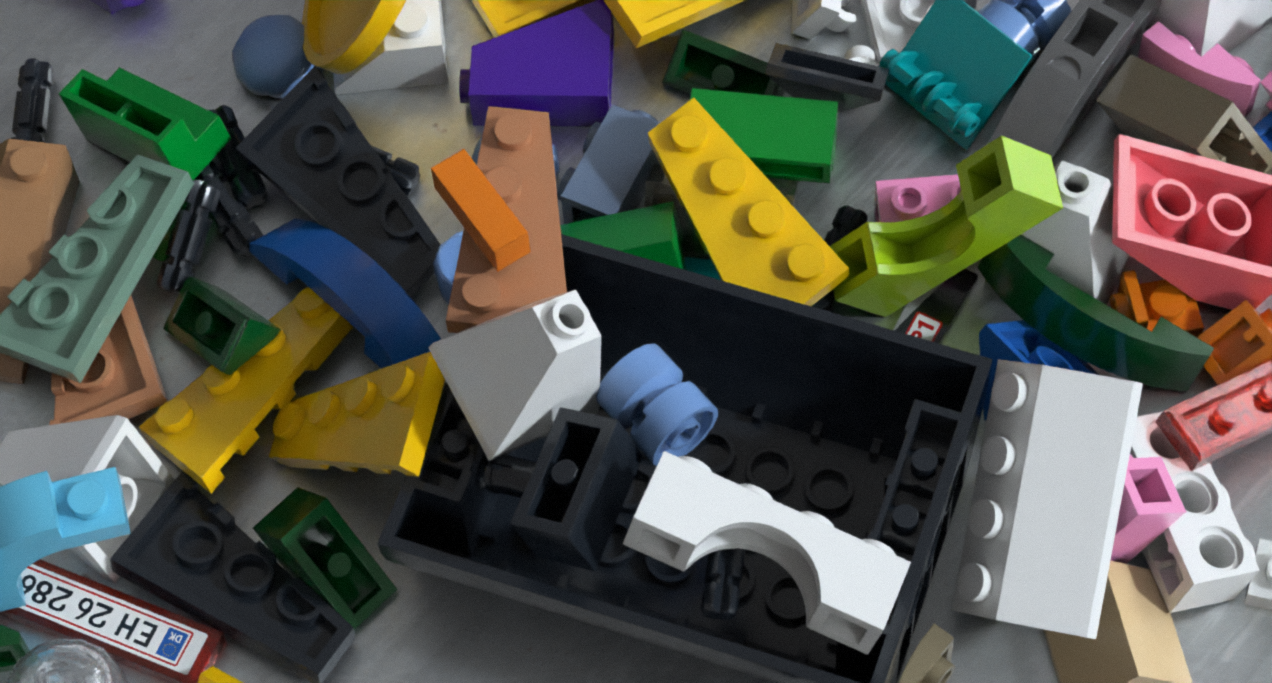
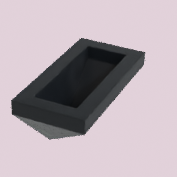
[766,43,889,113]

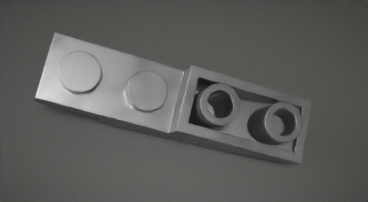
[988,0,1161,158]

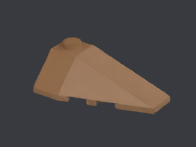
[0,139,80,384]

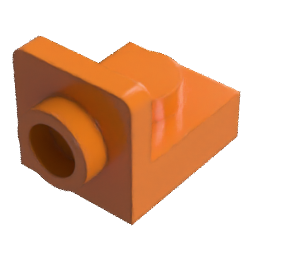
[1110,270,1204,337]
[1197,300,1272,396]

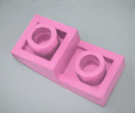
[1138,21,1261,117]

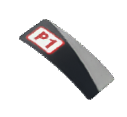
[893,269,978,343]

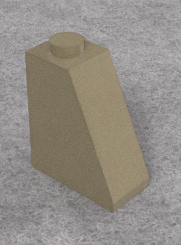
[1096,54,1272,175]

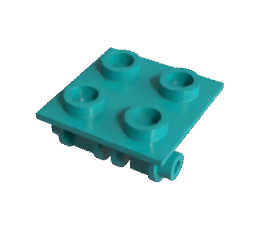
[879,0,1032,150]

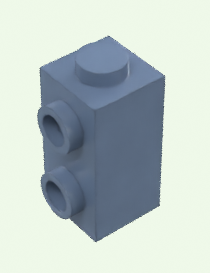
[557,104,661,224]

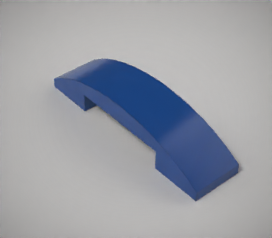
[249,218,441,369]

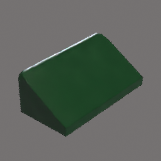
[662,29,785,97]
[163,276,281,375]

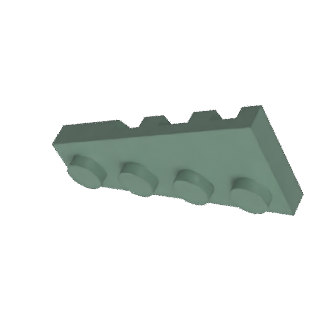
[0,154,194,383]

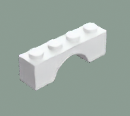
[623,451,911,655]

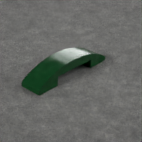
[977,235,1214,391]

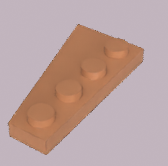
[446,106,567,333]

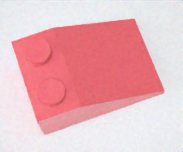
[1112,134,1272,310]

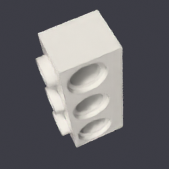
[1130,408,1260,613]

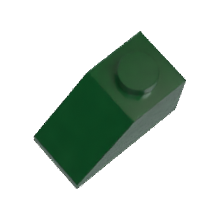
[253,487,398,630]

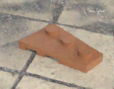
[49,296,168,425]

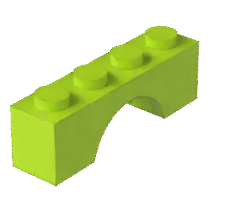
[829,135,1063,317]

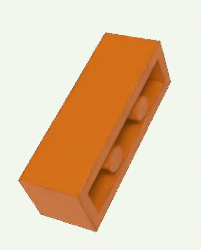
[431,149,531,272]

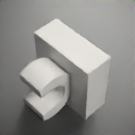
[791,0,856,40]

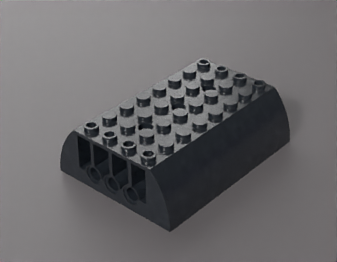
[377,234,993,683]

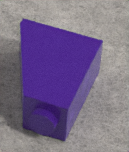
[459,0,615,127]

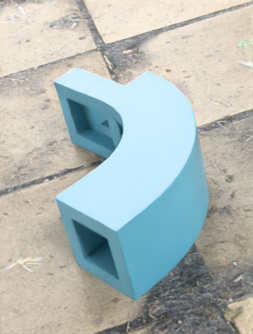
[0,467,131,612]

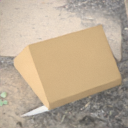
[1043,560,1192,683]

